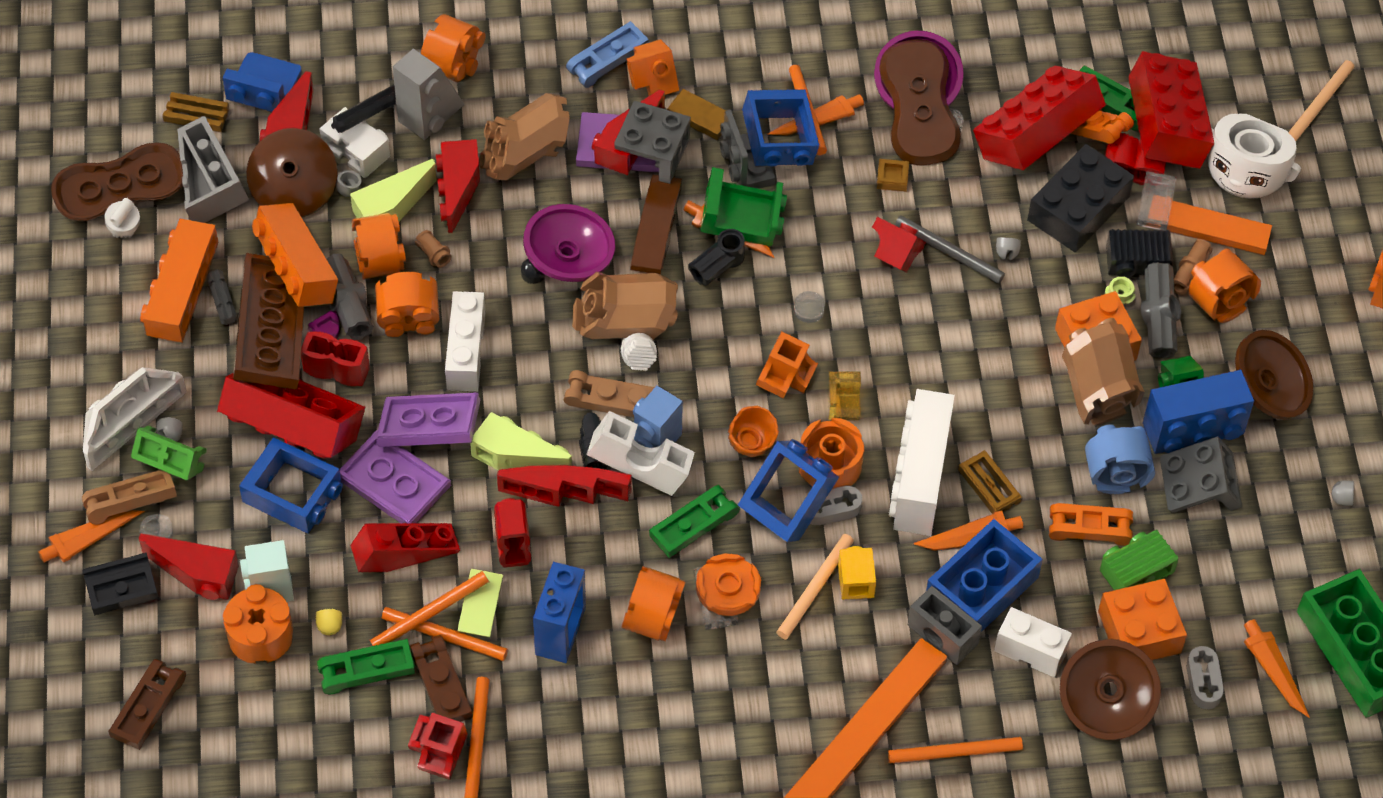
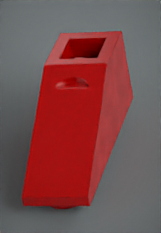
[436,139,480,233]
[350,523,460,572]

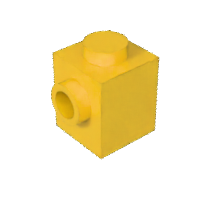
[838,546,876,600]

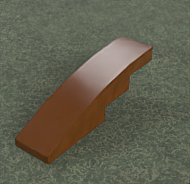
[630,174,682,275]

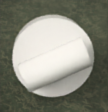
[105,198,140,238]
[621,333,657,371]

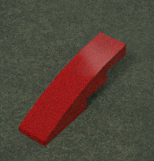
[497,465,632,507]

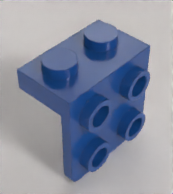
[222,52,302,112]

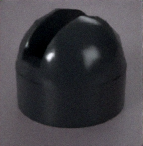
[521,259,545,284]

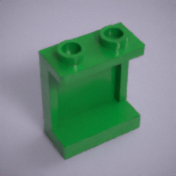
[700,167,787,246]

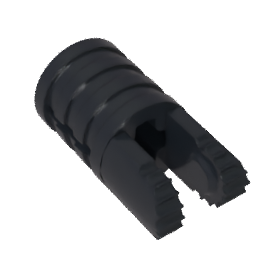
[579,412,612,470]

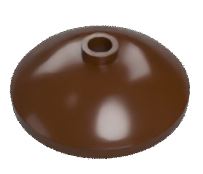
[246,128,338,217]
[1235,330,1313,420]
[1060,639,1161,740]

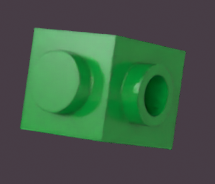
[1158,356,1204,388]

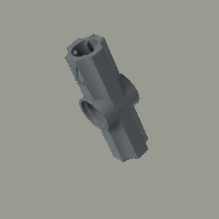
[327,254,374,340]
[1141,262,1181,359]

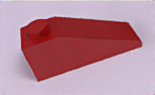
[260,71,314,141]
[592,90,665,176]
[139,533,239,600]

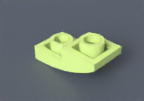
[457,569,503,638]

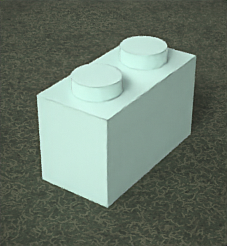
[240,540,294,602]

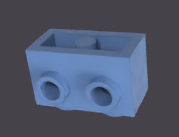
[633,385,683,448]

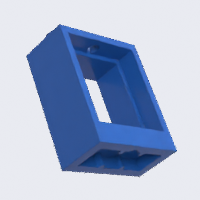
[742,89,819,166]
[239,437,343,534]
[738,439,839,542]
[533,561,586,663]

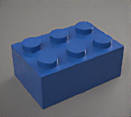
[1142,370,1254,454]
[926,519,1043,632]

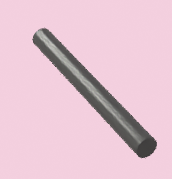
[895,215,1005,284]

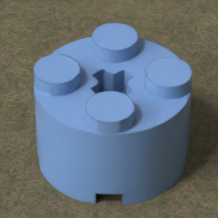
[1085,425,1155,494]

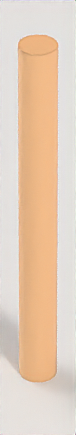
[1288,60,1354,141]
[776,534,854,640]

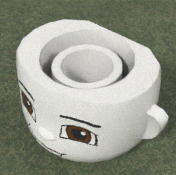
[1208,114,1301,199]

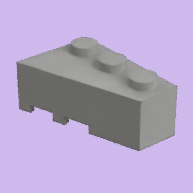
[393,49,465,140]
[177,115,249,223]

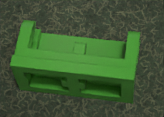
[131,425,207,480]

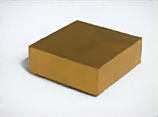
[877,159,909,192]

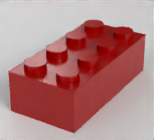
[1128,51,1214,169]
[973,65,1106,170]
[217,373,366,458]

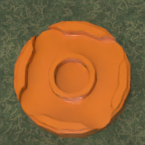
[696,553,761,616]

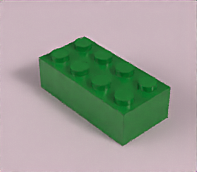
[1297,569,1383,718]

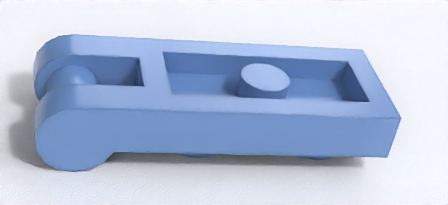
[566,21,649,88]

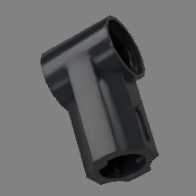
[688,229,745,286]

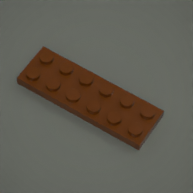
[233,253,304,390]

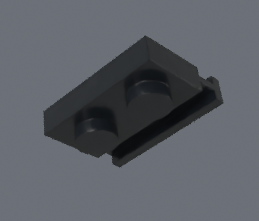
[82,552,159,616]

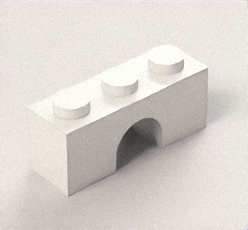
[445,291,486,392]
[587,411,695,496]

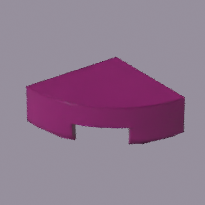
[308,310,340,339]

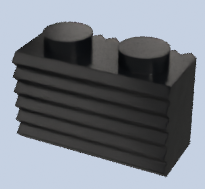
[1106,229,1173,278]

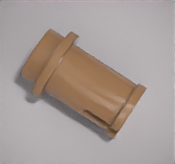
[415,230,452,268]

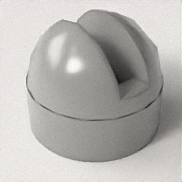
[336,170,362,197]
[996,237,1021,260]
[156,417,183,442]
[1331,480,1354,506]

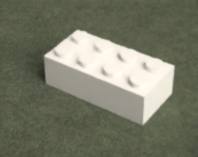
[889,389,955,536]

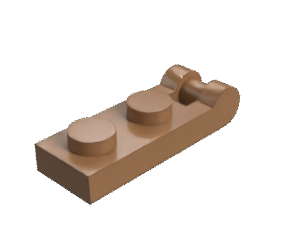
[563,370,655,417]
[82,470,177,525]

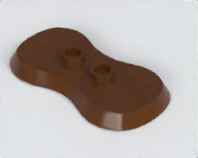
[879,39,961,165]
[51,142,183,222]

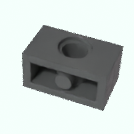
[907,586,982,665]

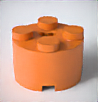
[421,14,486,82]
[352,213,406,280]
[1188,248,1261,323]
[375,272,440,337]
[799,418,864,489]
[621,566,685,642]
[223,584,293,664]

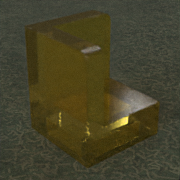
[827,371,861,420]

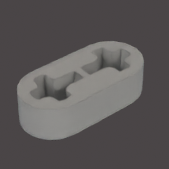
[804,486,862,525]
[1186,646,1224,710]

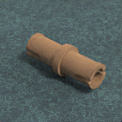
[1174,239,1213,295]

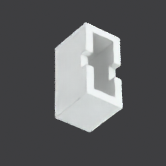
[320,107,390,178]
[994,607,1072,678]

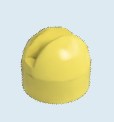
[316,609,342,636]

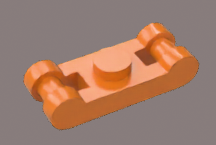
[1070,110,1134,144]
[1049,503,1133,546]

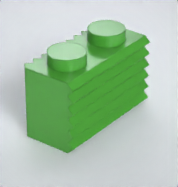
[1099,530,1178,590]

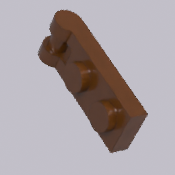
[409,634,473,722]
[108,658,186,750]

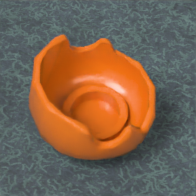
[728,405,779,458]

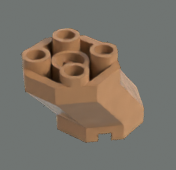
[479,93,570,181]
[572,272,678,339]
[1062,318,1145,426]

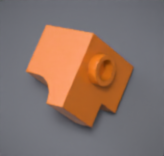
[626,39,680,96]
[756,331,818,399]

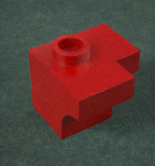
[872,217,926,273]
[408,713,468,780]

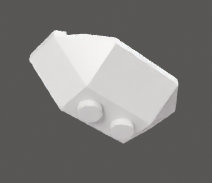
[83,367,187,471]

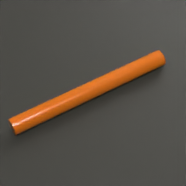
[789,65,827,156]
[370,571,489,646]
[381,607,508,661]
[464,677,490,798]
[888,737,1023,764]

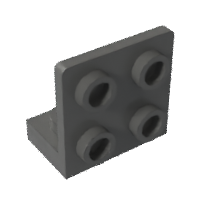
[614,101,691,184]
[720,110,776,189]
[1160,437,1242,513]

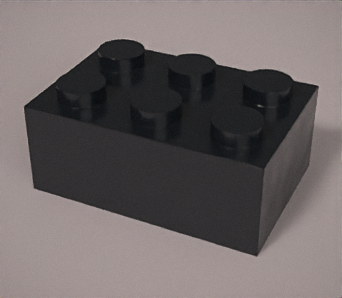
[1027,144,1134,253]

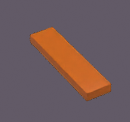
[1146,196,1272,255]

